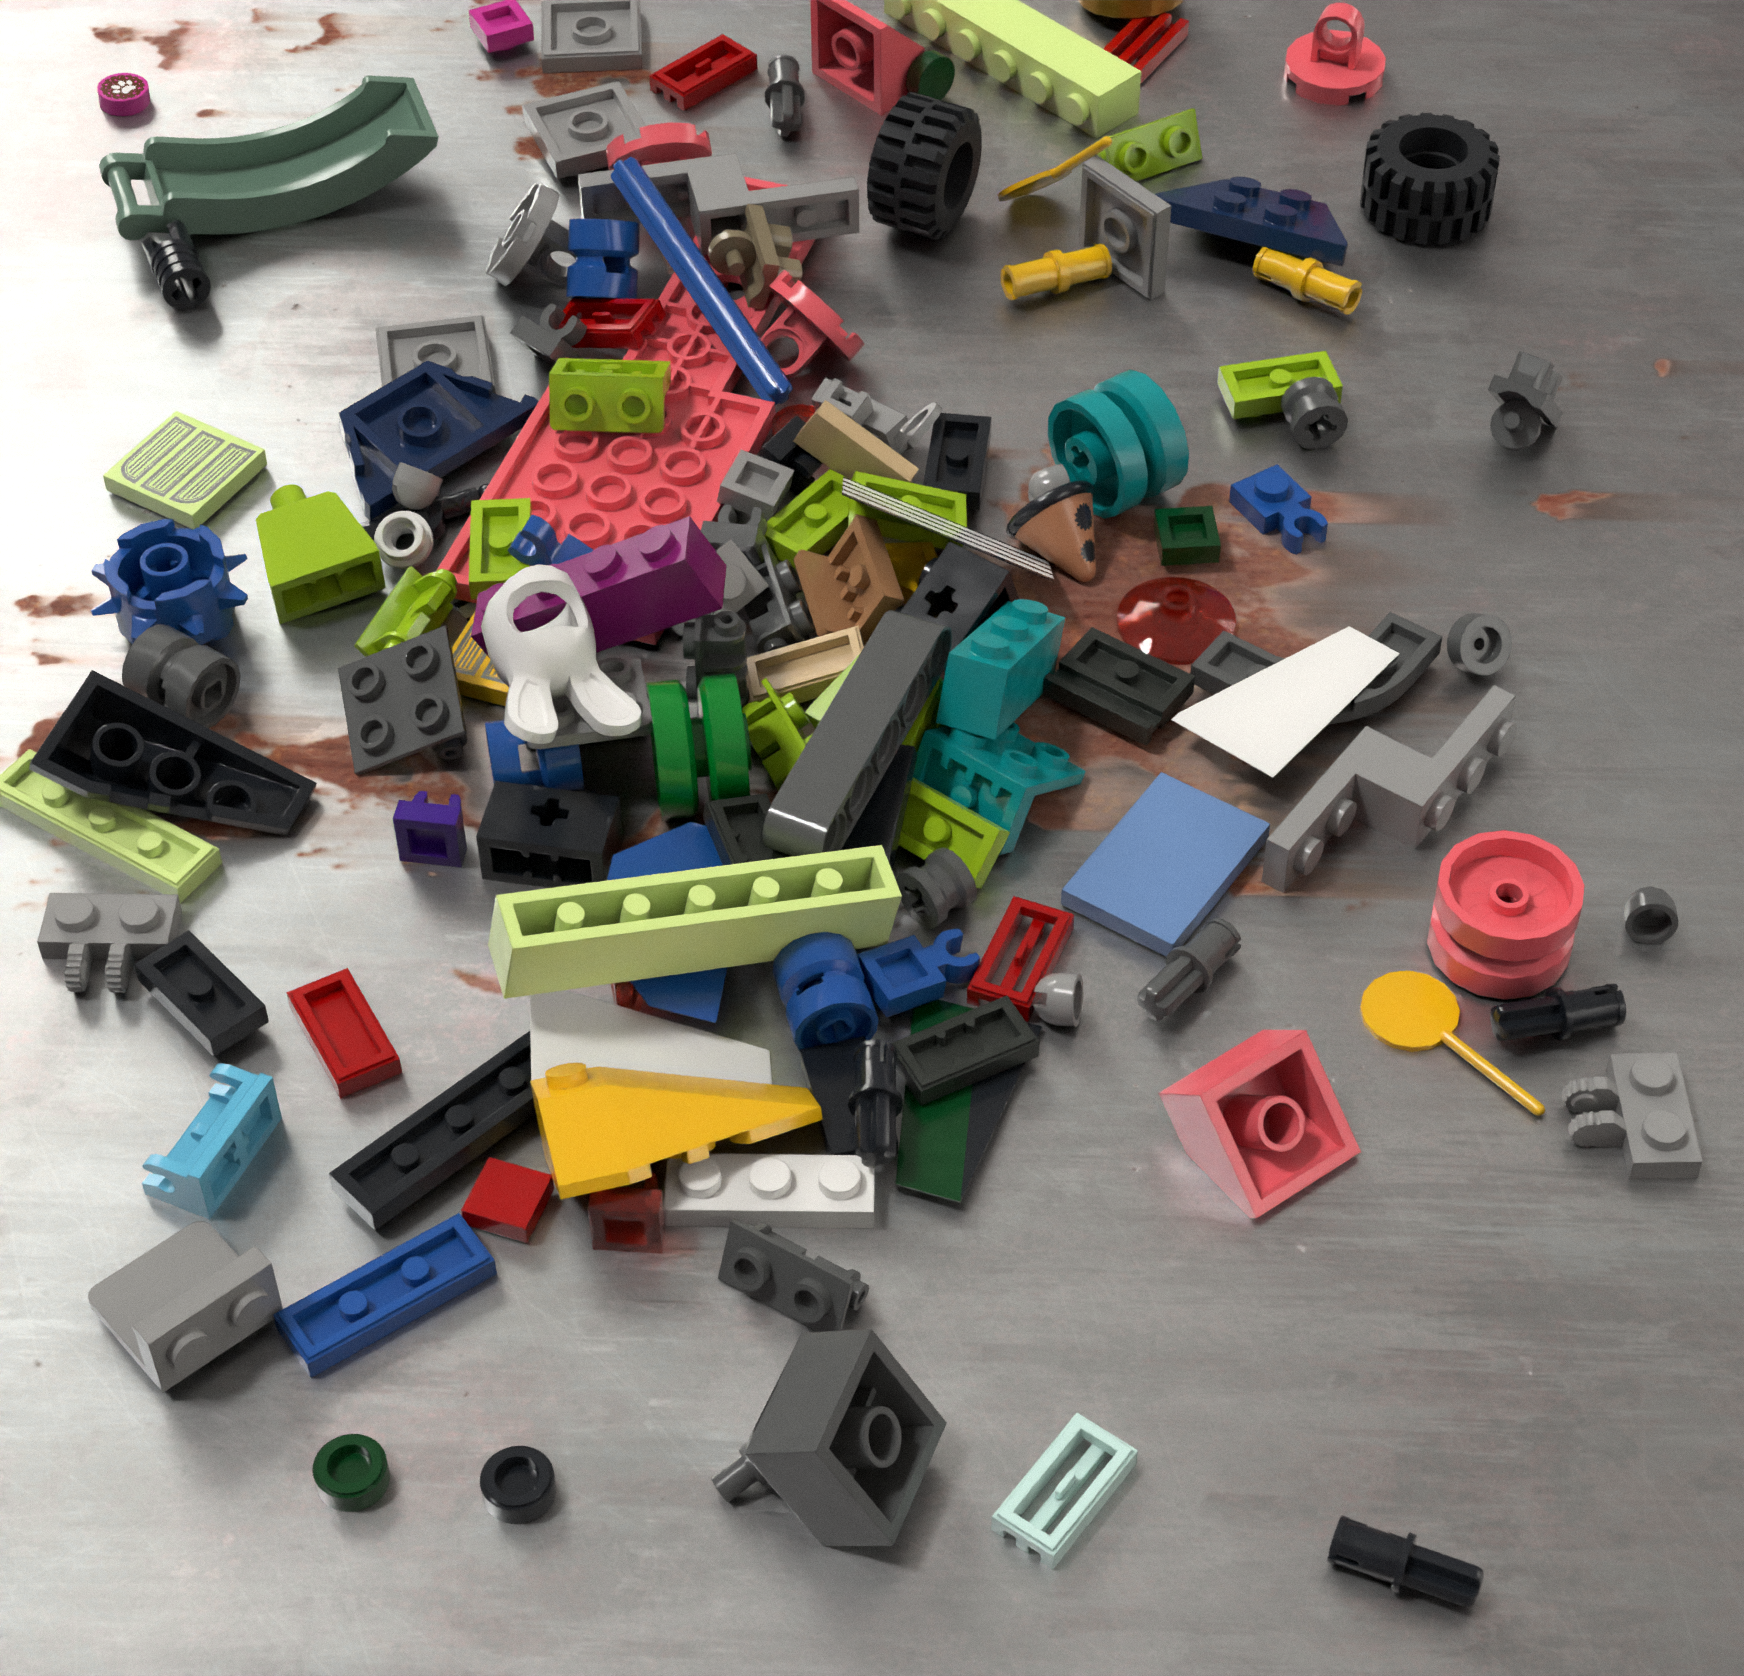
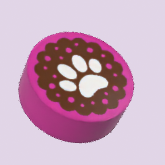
[97,73,150,116]

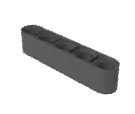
[763,610,952,856]

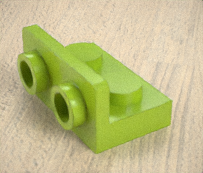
[549,358,671,433]

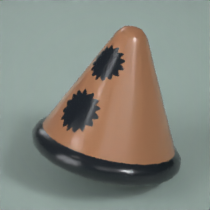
[1006,480,1096,582]

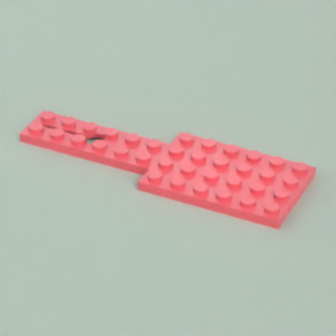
[436,177,815,645]

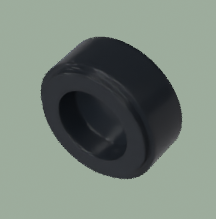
[480,1446,556,1524]

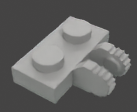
[37,893,182,992]
[1561,1052,1703,1179]

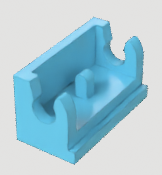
[142,1063,282,1220]

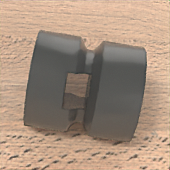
[122,624,241,728]

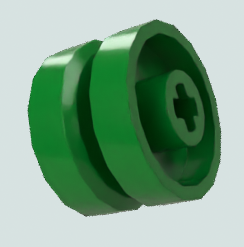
[646,674,752,821]

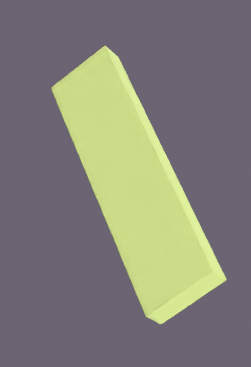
[0,749,222,904]

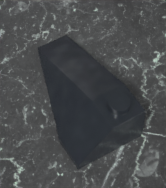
[29,670,317,836]

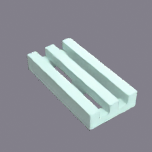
[991,1413,1138,1570]

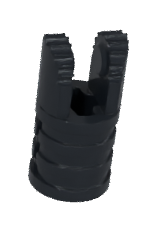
[141,220,211,310]

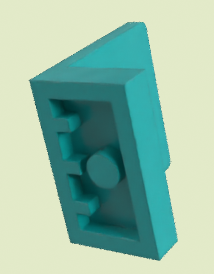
[913,722,1086,855]

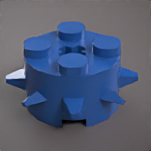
[90,519,248,645]

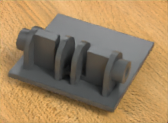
[683,611,749,717]
[338,626,468,776]

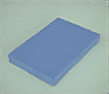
[1061,772,1270,956]

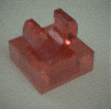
[588,1173,666,1254]

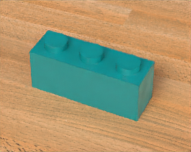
[936,599,1066,740]

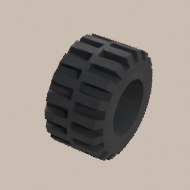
[867,92,982,240]
[1360,113,1500,245]

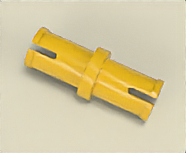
[1000,243,1112,300]
[1252,247,1362,315]

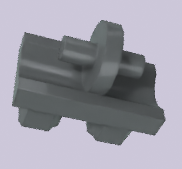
[1488,351,1563,451]

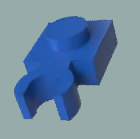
[1229,464,1328,555]
[857,929,980,1018]

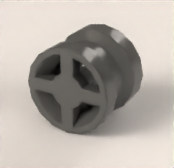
[1281,377,1348,449]
[896,848,977,929]

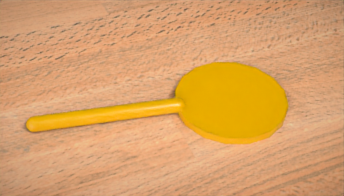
[997,136,1112,201]
[1360,970,1545,1116]

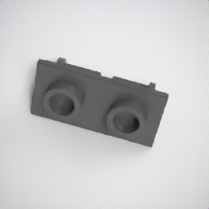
[744,543,816,654]
[718,1219,869,1332]

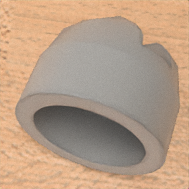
[392,462,443,510]
[1028,464,1070,502]
[1033,973,1083,1027]

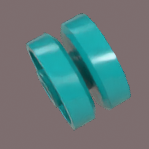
[1047,369,1189,519]

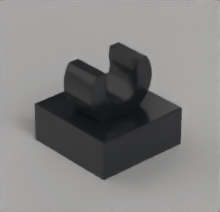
[759,415,823,495]

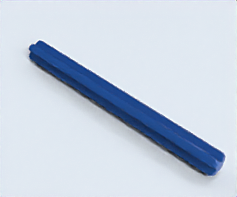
[611,157,793,405]

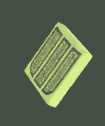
[103,411,267,530]

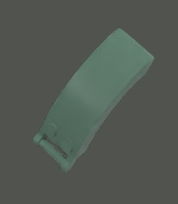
[99,75,439,241]

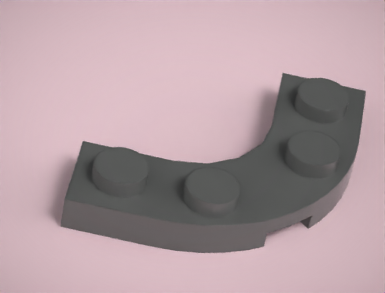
[1190,612,1443,724]

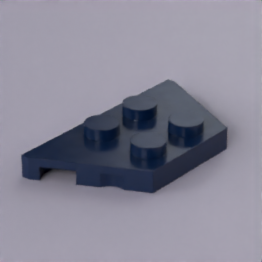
[1155,177,1348,266]
[339,360,539,521]

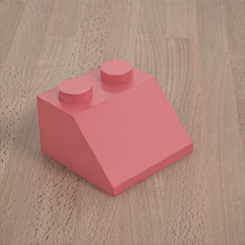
[810,0,925,115]
[1158,1030,1361,1219]

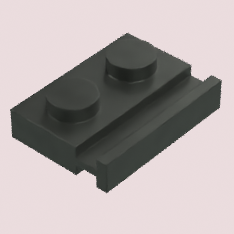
[1043,627,1195,746]

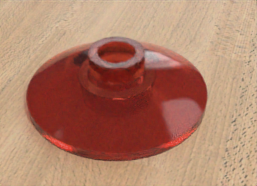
[1117,577,1236,665]

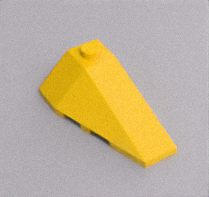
[530,1063,823,1199]

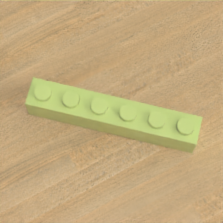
[884,0,1141,139]
[488,845,902,999]

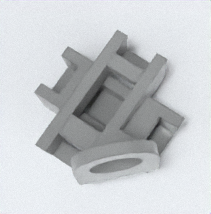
[811,378,942,455]

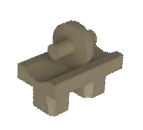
[708,203,803,309]

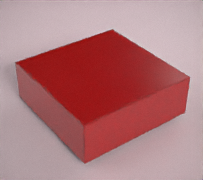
[461,1157,554,1243]

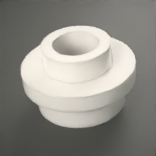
[374,511,433,569]

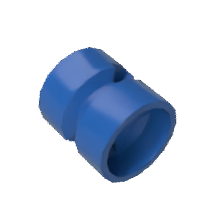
[566,219,640,299]
[485,720,584,791]
[772,932,879,1052]

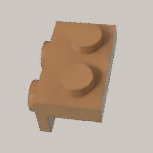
[793,514,905,645]

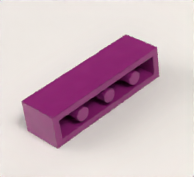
[471,516,727,657]

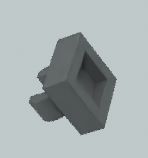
[510,303,587,366]
[701,504,774,566]

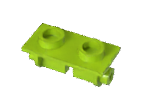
[1093,108,1203,182]
[354,566,457,657]
[742,678,812,791]

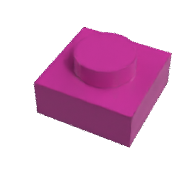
[468,0,534,53]

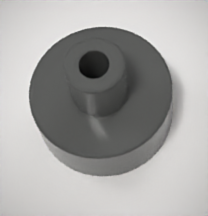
[1447,613,1512,675]

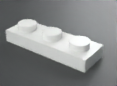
[664,1154,875,1228]

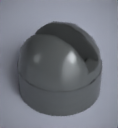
[1623,886,1678,944]

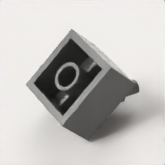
[711,1329,947,1546]

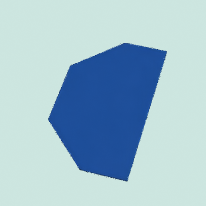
[607,822,727,1023]

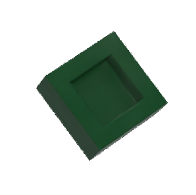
[1153,506,1221,566]

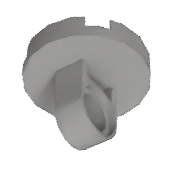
[485,183,576,286]

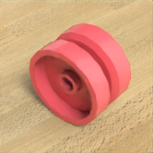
[1427,830,1585,1000]

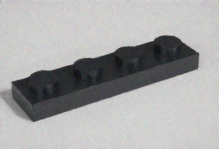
[329,1031,536,1230]

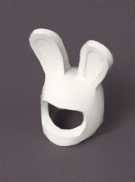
[481,564,643,744]

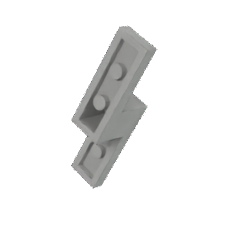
[578,153,859,255]
[1261,685,1517,893]

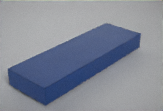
[273,1213,497,1378]

